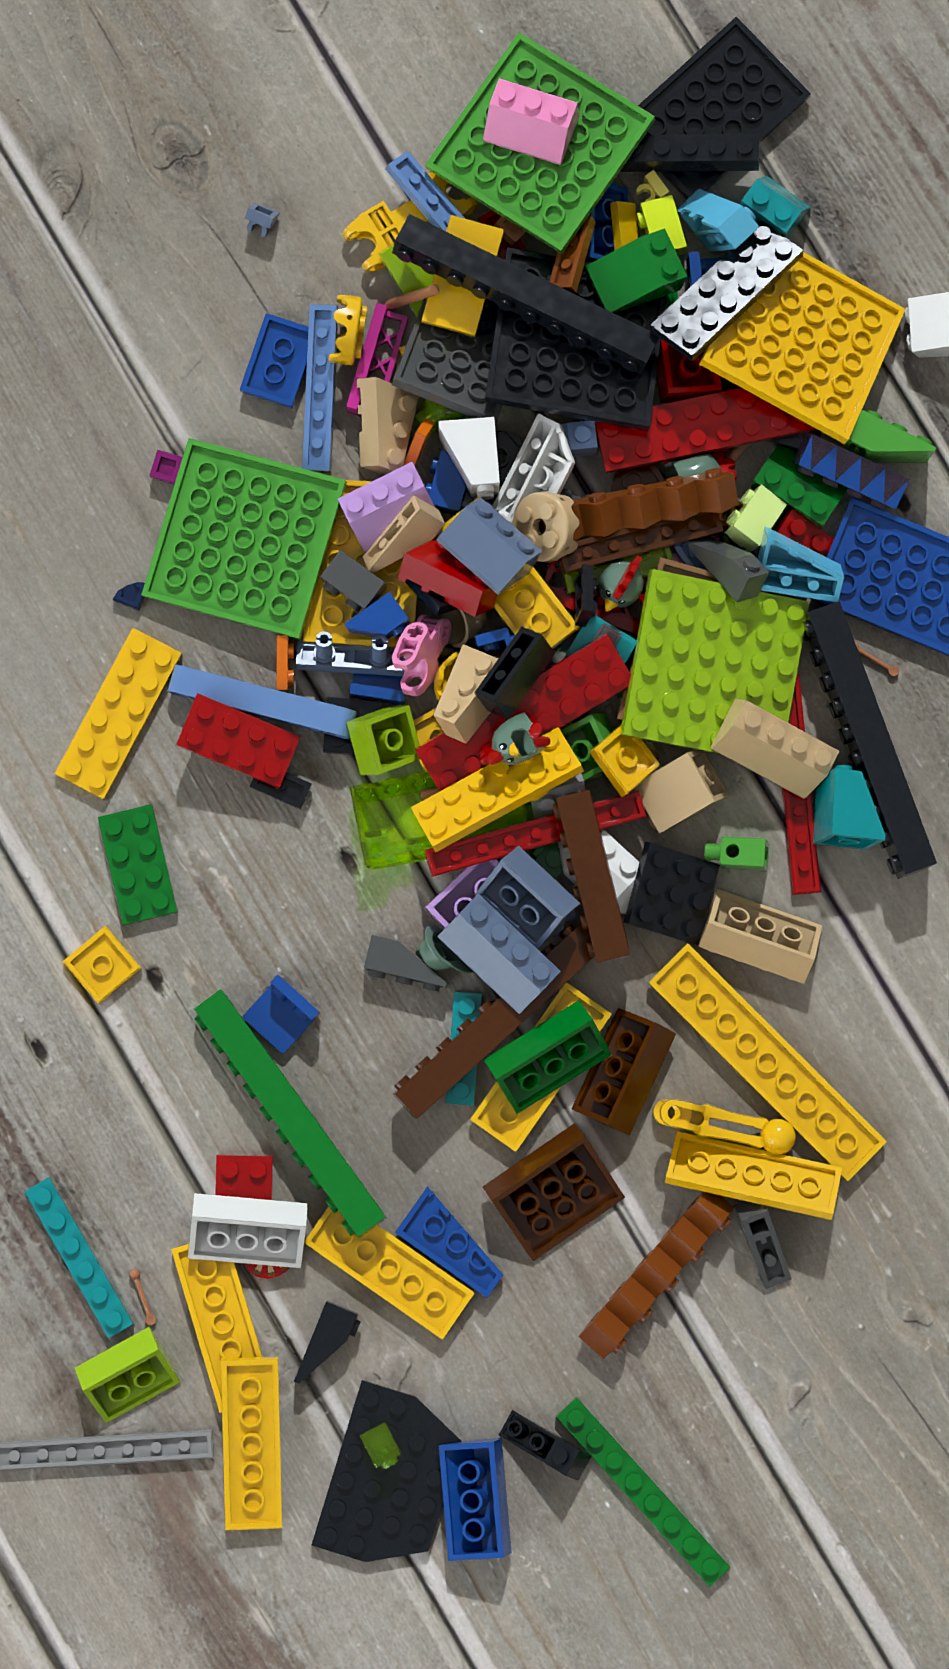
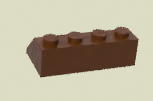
[572,1008,676,1136]

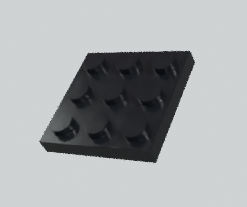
[623,842,720,945]

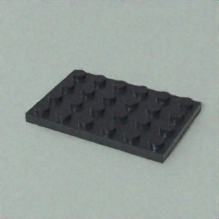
[638,16,811,199]

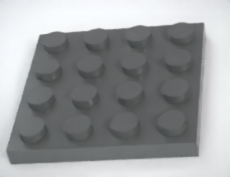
[392,299,503,425]

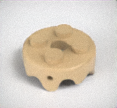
[512,491,580,562]

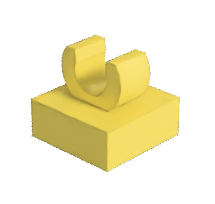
[636,170,670,202]

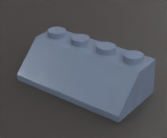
[437,893,561,1014]

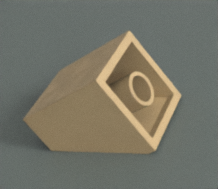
[634,750,730,834]

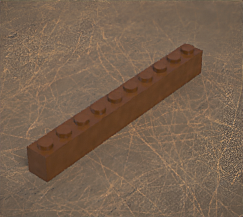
[393,916,594,1119]

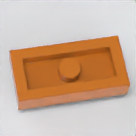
[276,635,294,693]

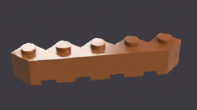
[542,468,739,541]
[578,1192,734,1359]

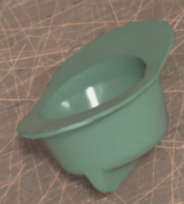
[415,925,474,973]

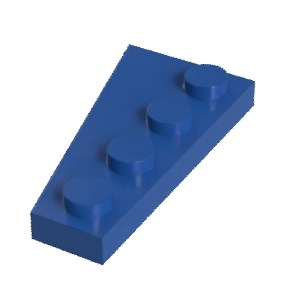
[395,1186,503,1298]

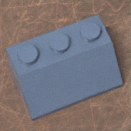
[436,497,542,595]
[475,846,580,950]

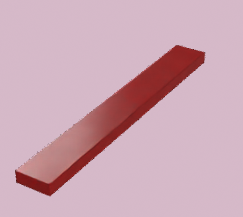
[782,673,821,895]
[424,790,646,877]

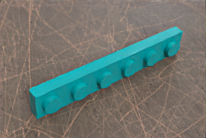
[24,1177,134,1338]

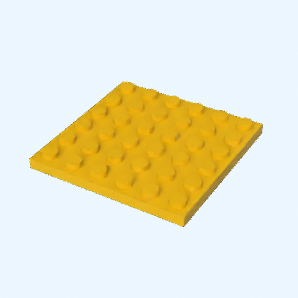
[699,252,906,444]

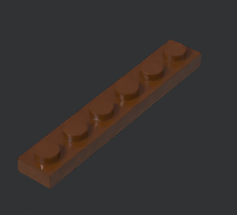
[559,512,724,575]

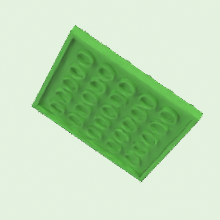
[425,32,655,254]
[141,438,347,640]

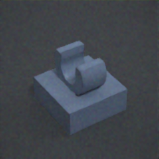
[245,203,280,237]

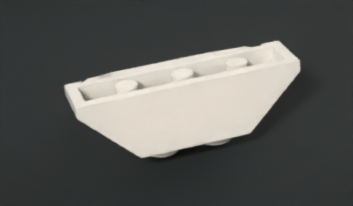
[492,413,575,523]
[557,830,639,914]

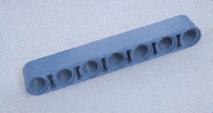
[167,665,357,739]

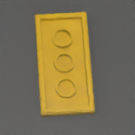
[422,215,504,337]

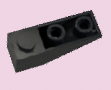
[499,1410,592,1480]

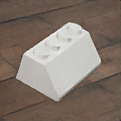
[188,1193,307,1268]

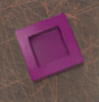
[149,449,183,485]

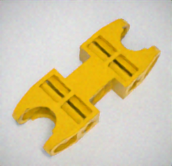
[342,172,479,273]

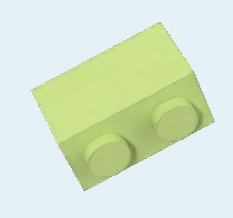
[724,484,787,553]

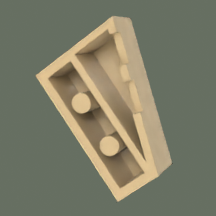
[357,377,419,475]
[434,644,498,743]

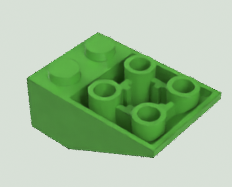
[841,410,937,463]

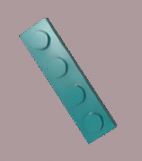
[446,992,482,1106]

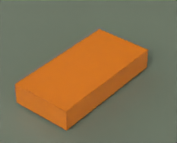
[403,418,435,467]

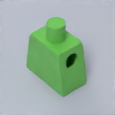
[704,837,769,872]

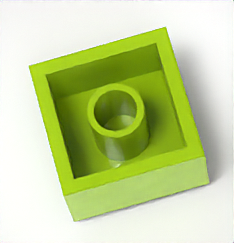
[346,705,420,775]

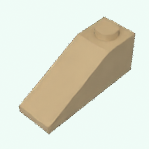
[363,495,445,573]

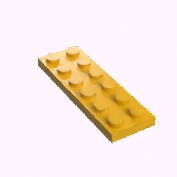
[439,496,580,649]
[54,628,183,800]
[411,727,584,852]
[470,982,612,1152]
[665,1131,842,1220]
[304,1206,475,1340]
[171,1244,263,1413]
[221,1357,282,1530]

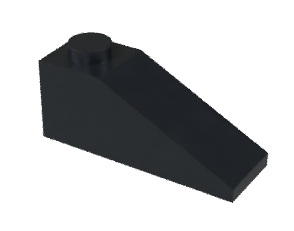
[294,1300,361,1383]

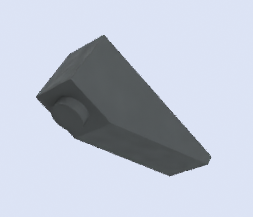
[688,537,769,602]
[733,1201,792,1289]

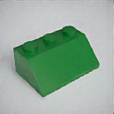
[751,445,848,529]

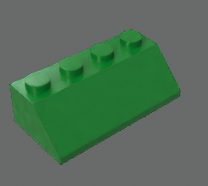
[484,1000,612,1114]

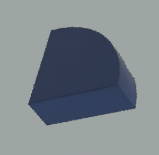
[113,582,145,611]

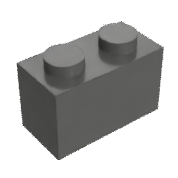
[320,550,387,613]

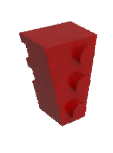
[398,538,498,617]

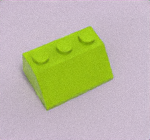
[74,1327,181,1423]

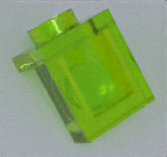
[360,1422,401,1469]

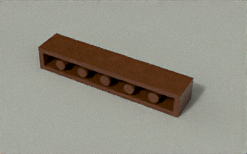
[553,789,631,963]

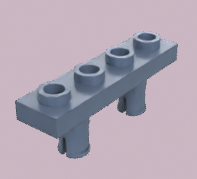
[296,631,405,677]

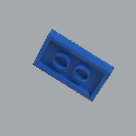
[240,313,309,409]

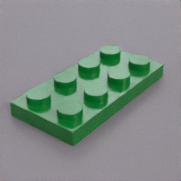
[98,804,178,926]

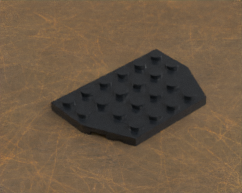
[311,1380,461,1562]

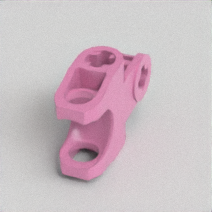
[392,614,452,696]

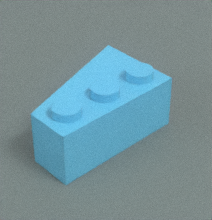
[677,189,759,252]
[758,526,844,602]

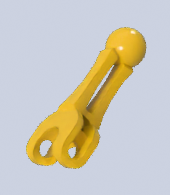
[652,1099,796,1155]

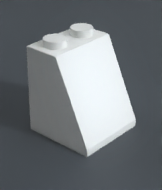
[905,292,949,358]
[438,417,500,500]

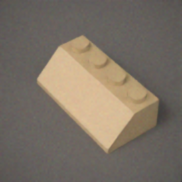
[710,699,839,799]
[699,889,822,984]

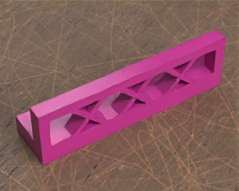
[346,303,409,417]

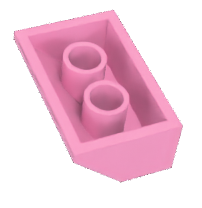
[483,78,580,165]

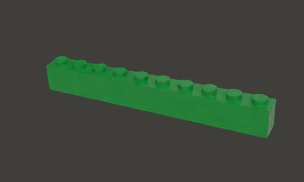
[194,989,387,1238]

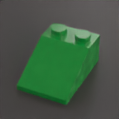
[584,228,688,314]

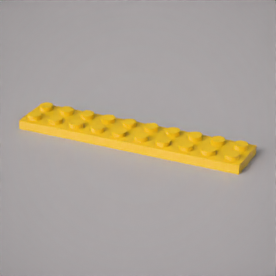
[648,943,887,1182]

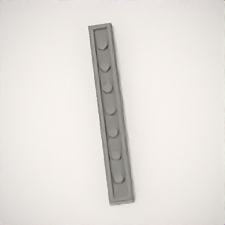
[0,1429,214,1471]

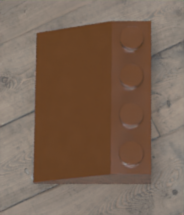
[483,1123,625,1261]

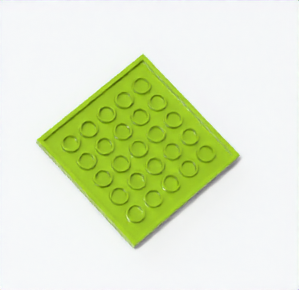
[620,569,810,754]

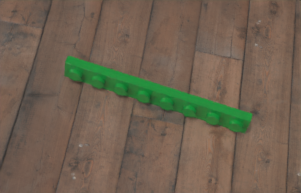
[556,1397,730,1587]

